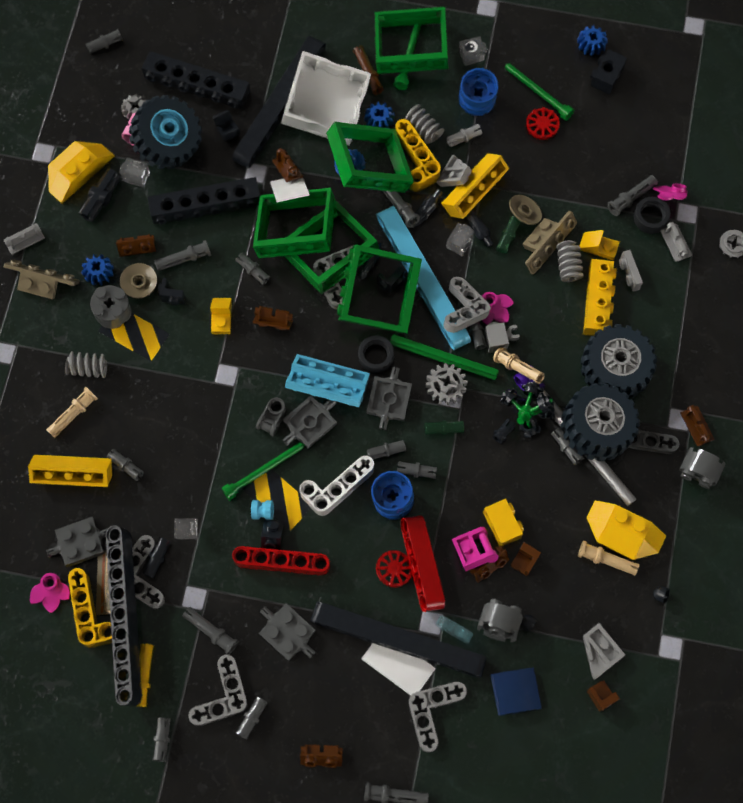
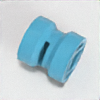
[251,500,274,520]

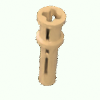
[493,347,545,384]
[46,387,98,438]
[578,540,639,576]

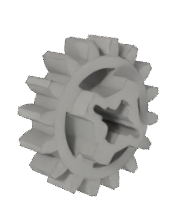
[426,363,467,405]

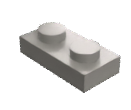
[619,250,643,291]

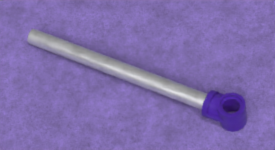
[514,365,636,506]

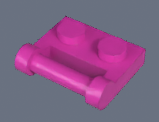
[452,527,498,571]

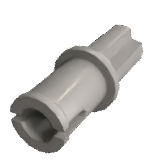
[446,124,482,147]

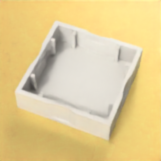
[281,51,371,145]

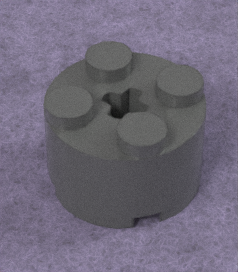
[90,285,132,329]
[679,447,726,489]
[477,599,523,642]

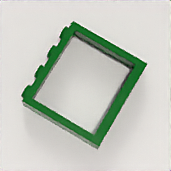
[375,7,448,74]
[326,121,414,193]
[253,188,336,258]
[285,201,379,294]
[337,245,422,334]

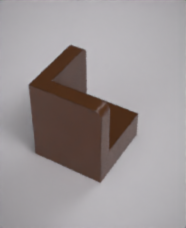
[511,542,541,576]
[586,681,620,712]

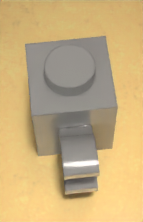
[484,322,520,353]

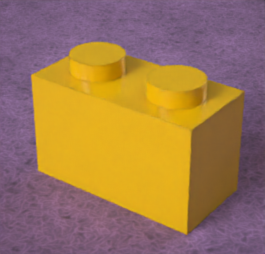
[483,499,524,547]

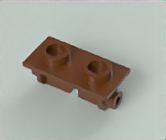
[272,149,303,182]
[116,234,156,257]
[252,306,293,330]
[680,405,715,447]
[469,546,509,583]
[300,744,343,768]

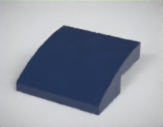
[491,668,541,716]

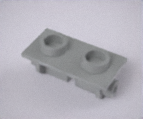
[660,222,692,262]
[4,223,45,255]

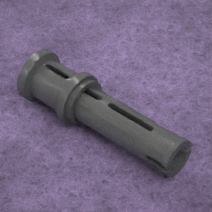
[607,175,658,216]
[383,191,420,228]
[154,240,211,272]
[182,607,239,655]
[364,782,428,803]

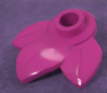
[653,183,688,200]
[482,292,514,325]
[30,573,70,613]

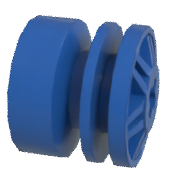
[459,68,498,116]
[371,471,414,520]

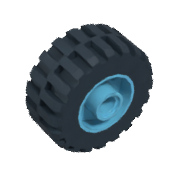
[129,95,202,169]

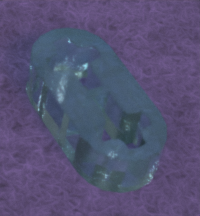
[435,615,473,644]

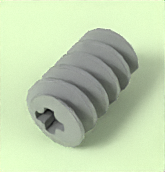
[405,104,445,144]
[557,240,584,282]
[65,351,107,378]

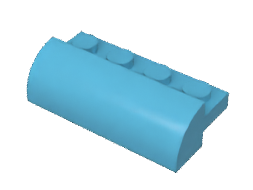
[285,354,370,407]

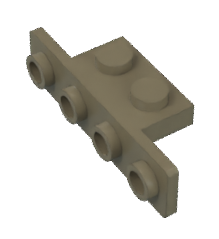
[523,211,577,275]
[4,260,80,299]

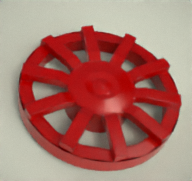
[526,107,560,140]
[376,550,412,587]

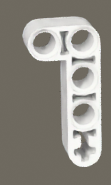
[300,456,374,516]

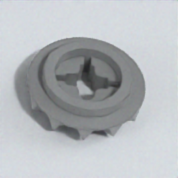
[121,93,147,120]
[719,230,743,258]

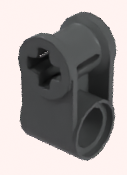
[256,397,286,437]

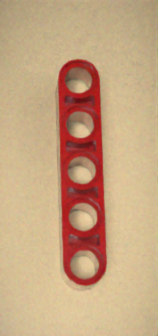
[400,515,445,612]
[232,546,330,575]

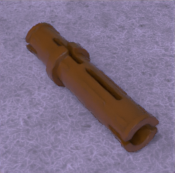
[353,46,384,95]

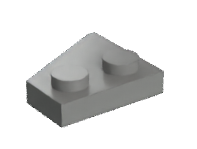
[436,155,472,187]
[583,623,625,680]

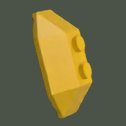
[48,141,115,204]
[586,501,666,560]

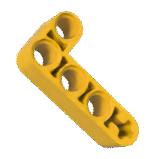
[395,119,441,192]
[68,568,112,648]

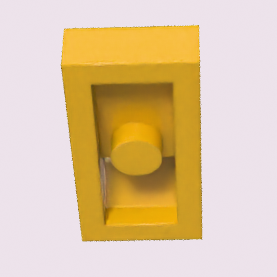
[580,230,619,261]
[210,298,232,334]

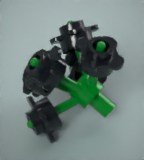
[500,382,555,438]

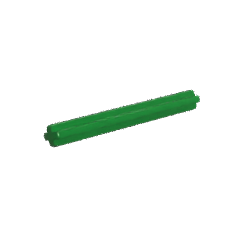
[390,335,499,380]

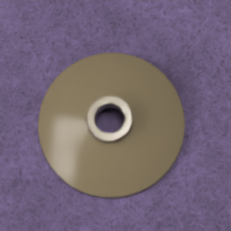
[509,195,542,225]
[120,263,157,298]

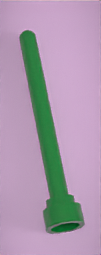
[394,23,421,90]
[505,64,575,121]
[221,442,304,501]

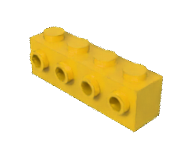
[441,153,510,219]
[583,259,617,336]
[28,455,112,487]

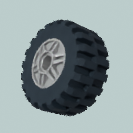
[581,324,657,398]
[561,383,640,461]

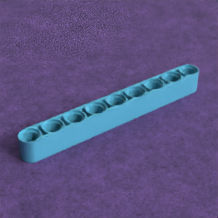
[376,206,471,350]

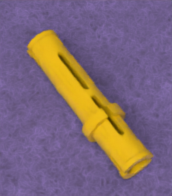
[136,644,154,707]

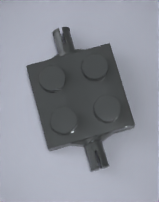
[367,367,412,430]
[283,395,337,449]
[46,517,109,568]
[259,603,316,661]

